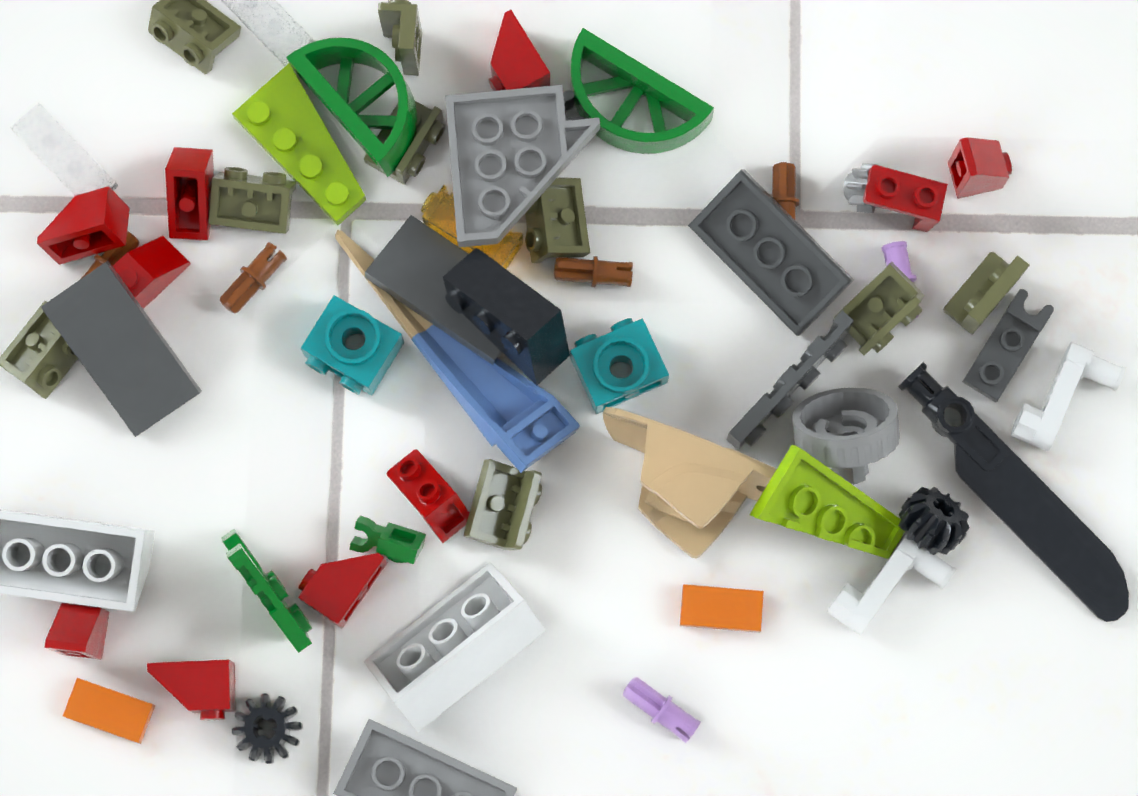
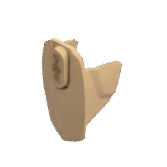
[603,407,777,558]

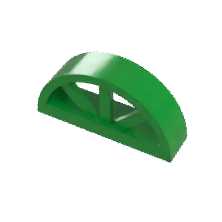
[571,28,714,154]
[286,38,417,177]

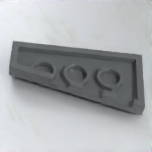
[726,310,854,450]

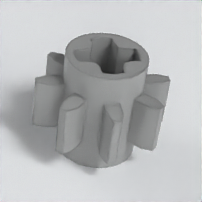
[843,163,880,213]

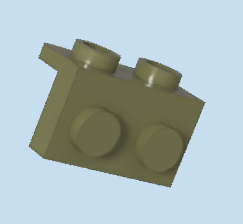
[834,262,925,355]
[463,459,542,550]

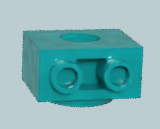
[300,295,404,396]
[570,318,669,414]

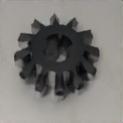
[898,487,970,555]
[232,693,303,764]

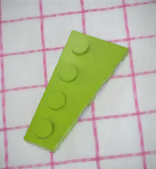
[232,63,366,225]
[749,445,905,559]

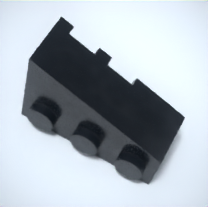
[443,247,570,386]

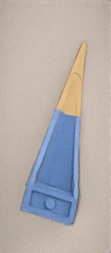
[335,230,580,473]

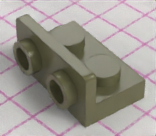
[148,0,241,74]
[378,0,422,76]
[364,101,446,185]
[209,167,296,234]
[525,178,590,263]
[943,252,1030,335]
[0,301,78,399]

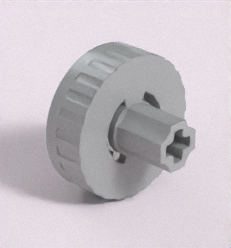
[792,388,900,485]

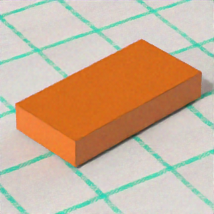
[680,584,764,633]
[63,678,155,744]

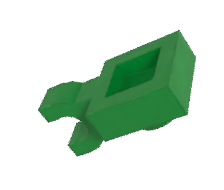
[349,515,426,564]

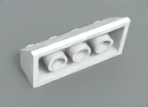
[0,509,155,612]
[364,562,546,733]

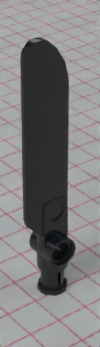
[898,362,1129,622]

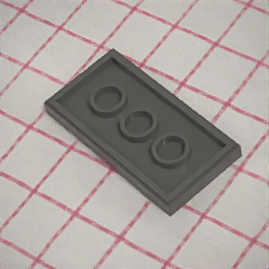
[688,169,854,336]
[364,215,502,365]
[41,261,202,437]

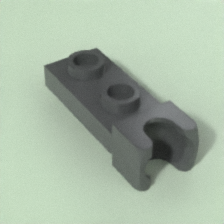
[962,289,1054,402]

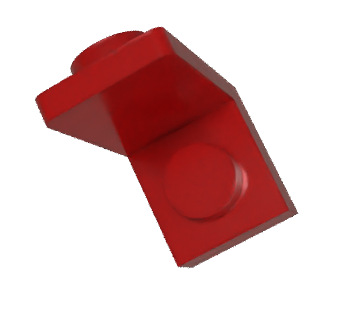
[863,165,948,232]
[386,449,470,543]

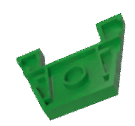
[221,529,313,653]

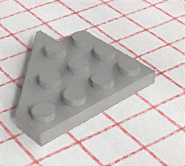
[445,85,600,247]

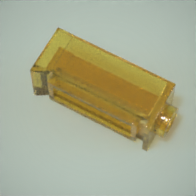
[421,185,524,269]

